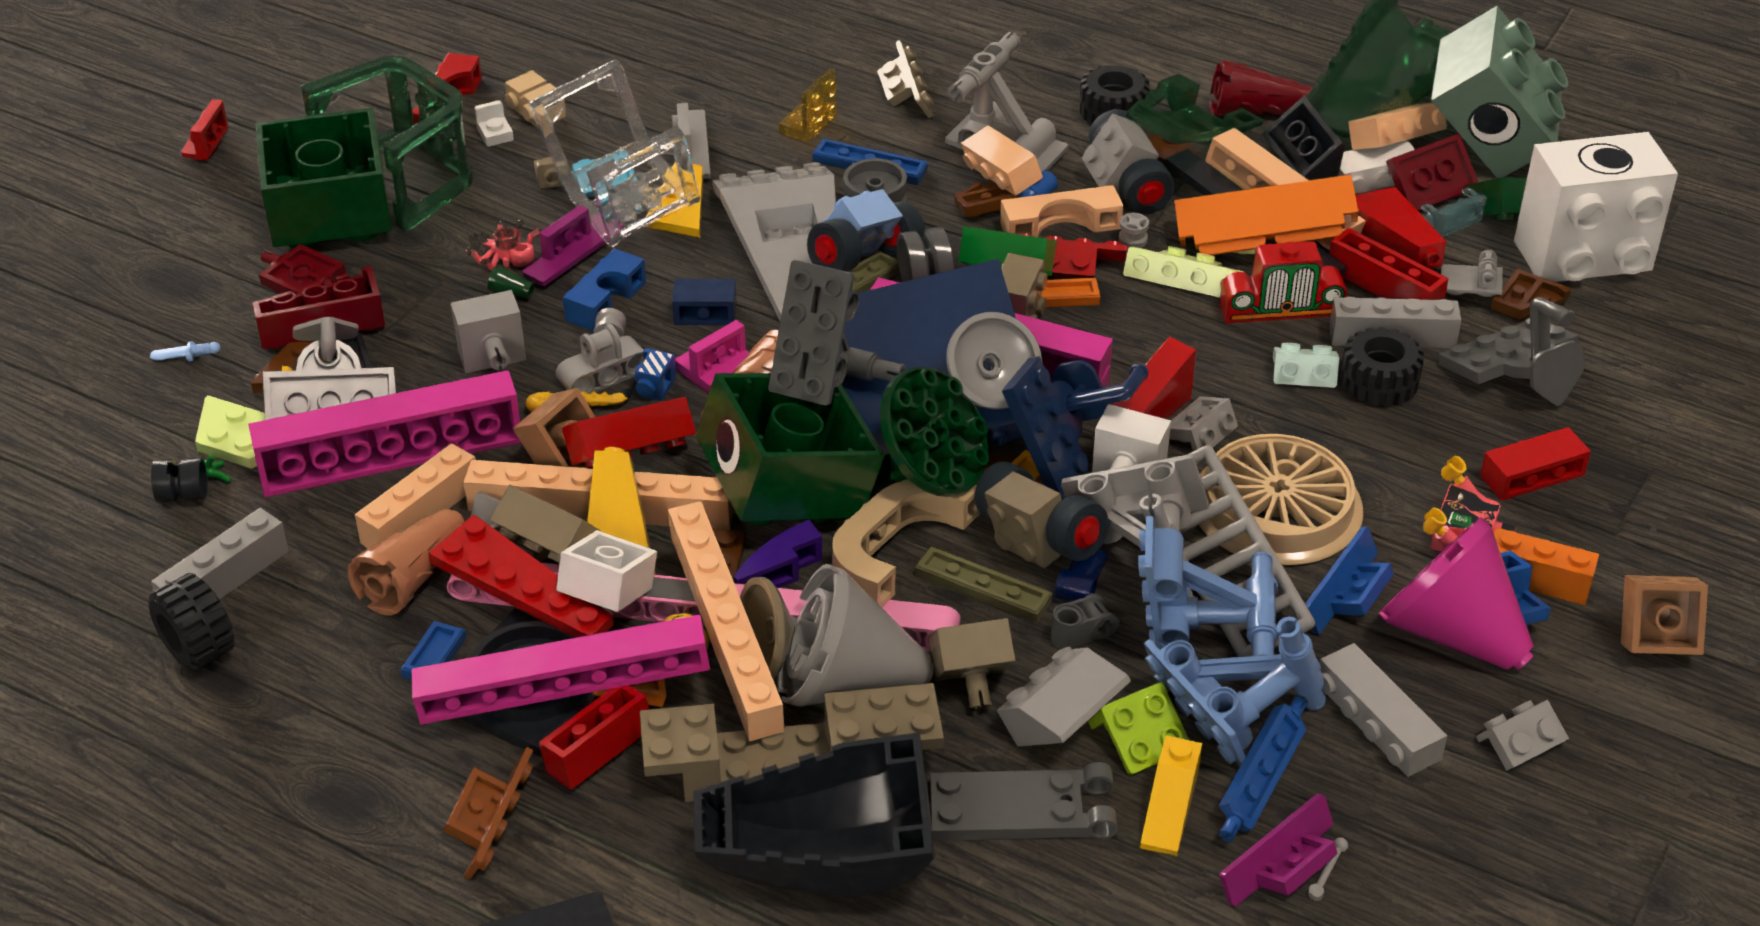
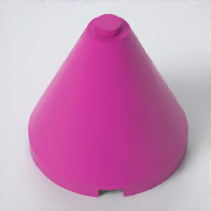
[1378,517,1534,670]

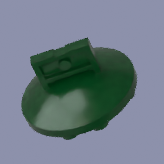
[880,367,989,497]

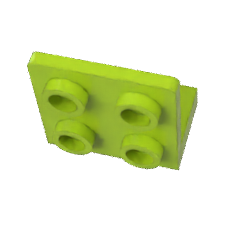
[1088,682,1189,775]

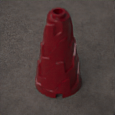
[1209,60,1321,117]

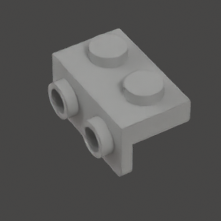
[1476,699,1569,771]

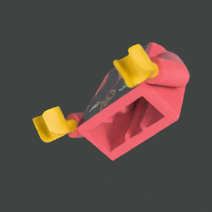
[1423,456,1516,551]

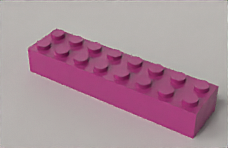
[248,370,521,497]

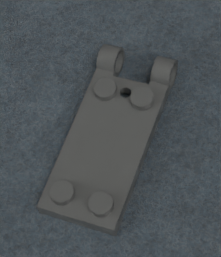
[931,762,1118,840]

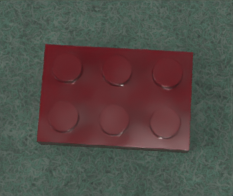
[1386,133,1478,211]

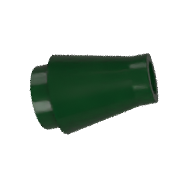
[487,266,535,300]

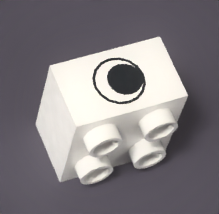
[1514,132,1678,282]

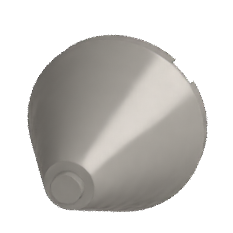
[777,564,934,707]

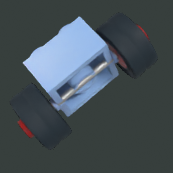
[807,189,925,272]

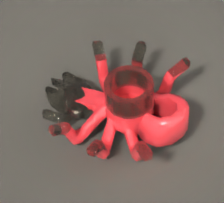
[465,217,541,271]

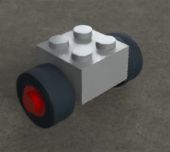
[1082,110,1175,214]

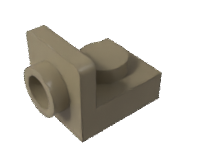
[534,157,567,189]

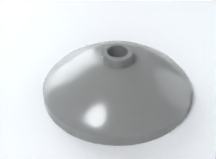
[946,312,1042,410]

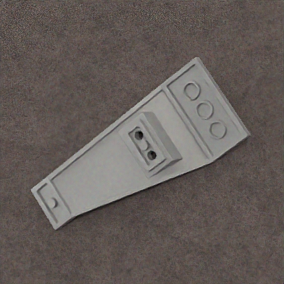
[712,162,836,321]

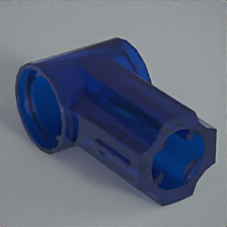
[1055,548,1107,602]

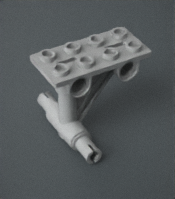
[945,32,1068,171]
[1061,454,1209,597]

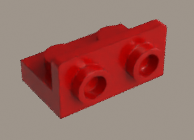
[181,99,229,160]

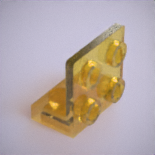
[779,68,838,142]

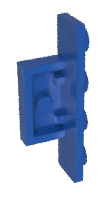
[1305,527,1394,634]

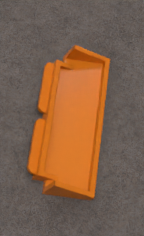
[1174,175,1358,255]

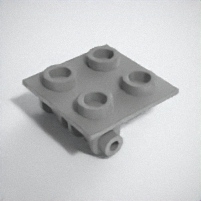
[1441,250,1503,297]

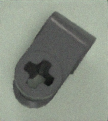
[1050,593,1120,649]

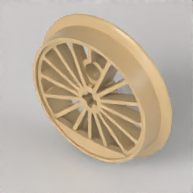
[1193,434,1363,565]

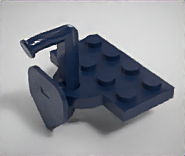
[1001,356,1149,500]

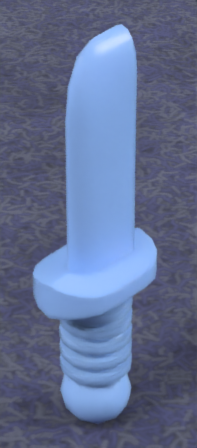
[150,341,221,362]

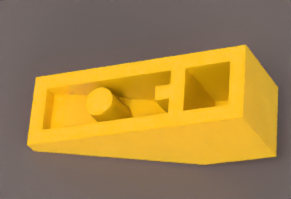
[1140,736,1202,856]

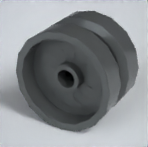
[843,158,907,203]
[897,227,954,282]

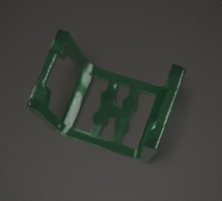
[301,55,473,231]

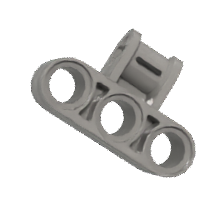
[555,324,644,394]

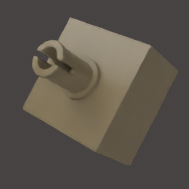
[928,618,1015,709]

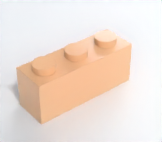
[961,125,1043,196]

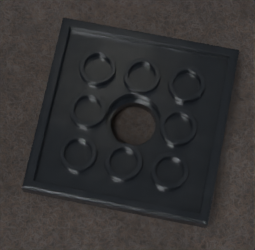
[459,607,600,757]

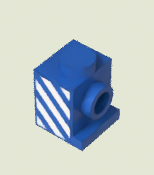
[634,348,676,401]

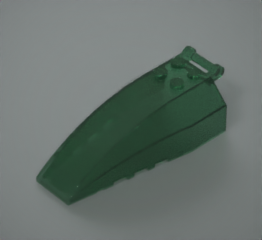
[1307,0,1486,138]

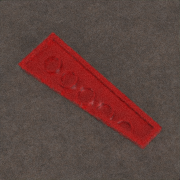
[428,515,614,638]

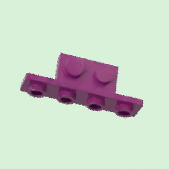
[523,205,623,286]
[1219,793,1338,906]

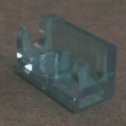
[1421,188,1486,237]

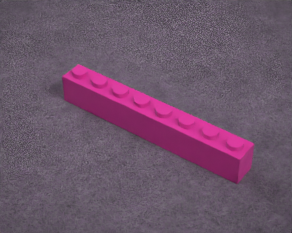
[412,615,710,725]

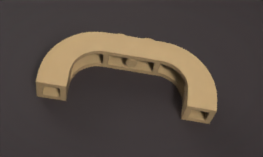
[832,479,980,607]

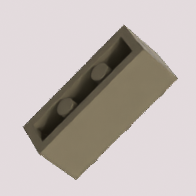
[490,484,600,564]

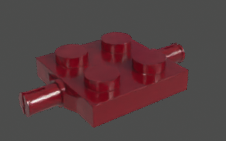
[259,244,346,294]

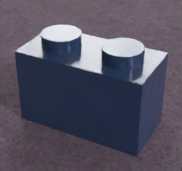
[672,279,737,325]

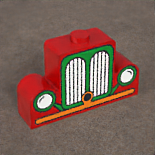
[1219,241,1348,324]

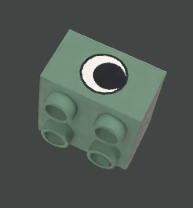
[1431,6,1568,178]

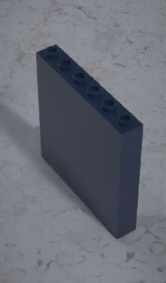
[841,258,1023,475]

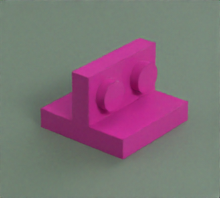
[675,320,750,394]

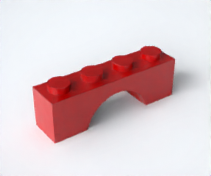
[411,53,482,140]

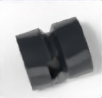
[151,457,208,502]

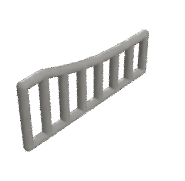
[1140,445,1315,657]

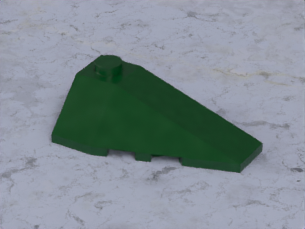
[1465,177,1527,221]

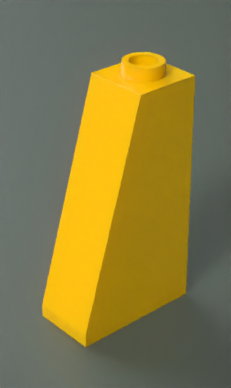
[587,447,656,575]

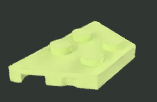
[195,395,265,469]

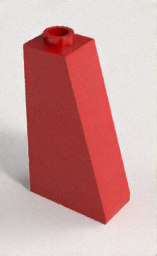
[1355,187,1446,269]
[1100,337,1196,419]

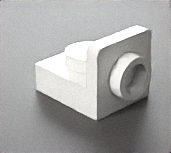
[474,100,514,147]

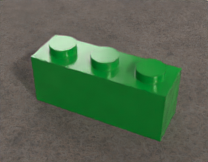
[958,226,1057,276]

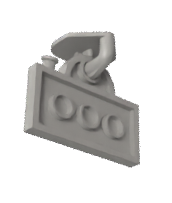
[262,317,396,420]

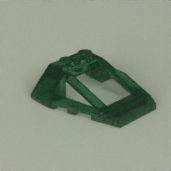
[1126,74,1264,144]

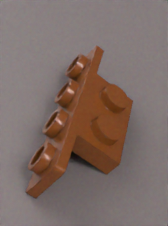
[442,747,533,880]

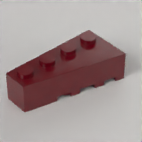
[252,266,386,349]

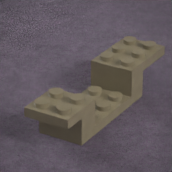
[640,683,944,802]

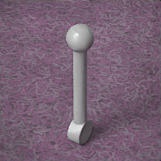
[1308,837,1348,901]

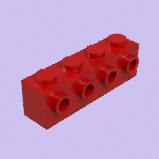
[1329,228,1449,300]
[562,396,696,468]

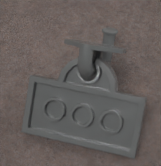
[1438,297,1584,406]

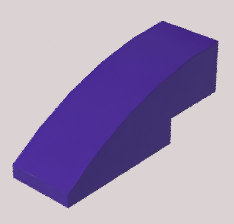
[734,520,822,588]

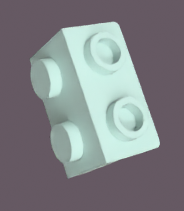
[1273,343,1339,388]

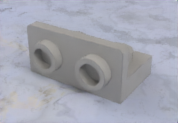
[1169,396,1238,451]

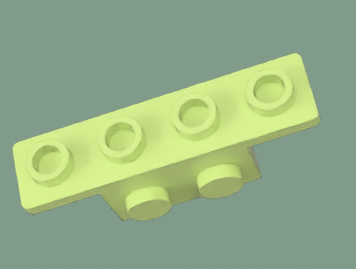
[1123,246,1245,298]

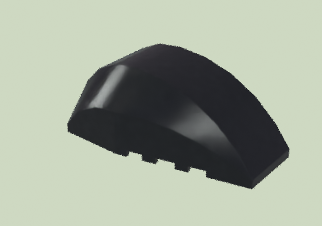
[694,732,935,897]

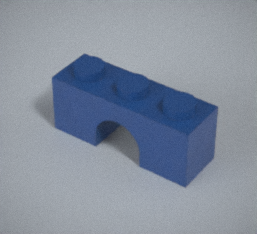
[563,248,646,331]

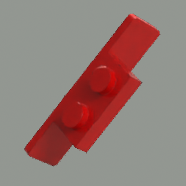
[1019,233,1128,279]

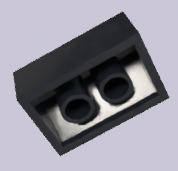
[1262,95,1345,181]

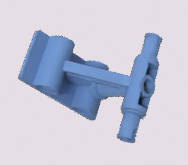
[1138,516,1279,656]
[1143,617,1326,767]

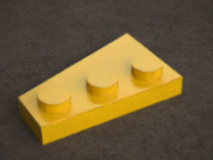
[645,161,704,238]

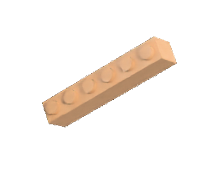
[1205,128,1365,250]

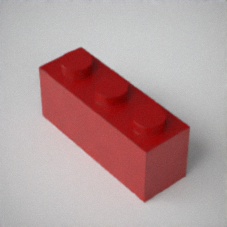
[1480,427,1591,501]
[539,685,649,790]

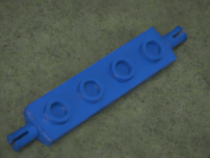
[1218,695,1308,842]

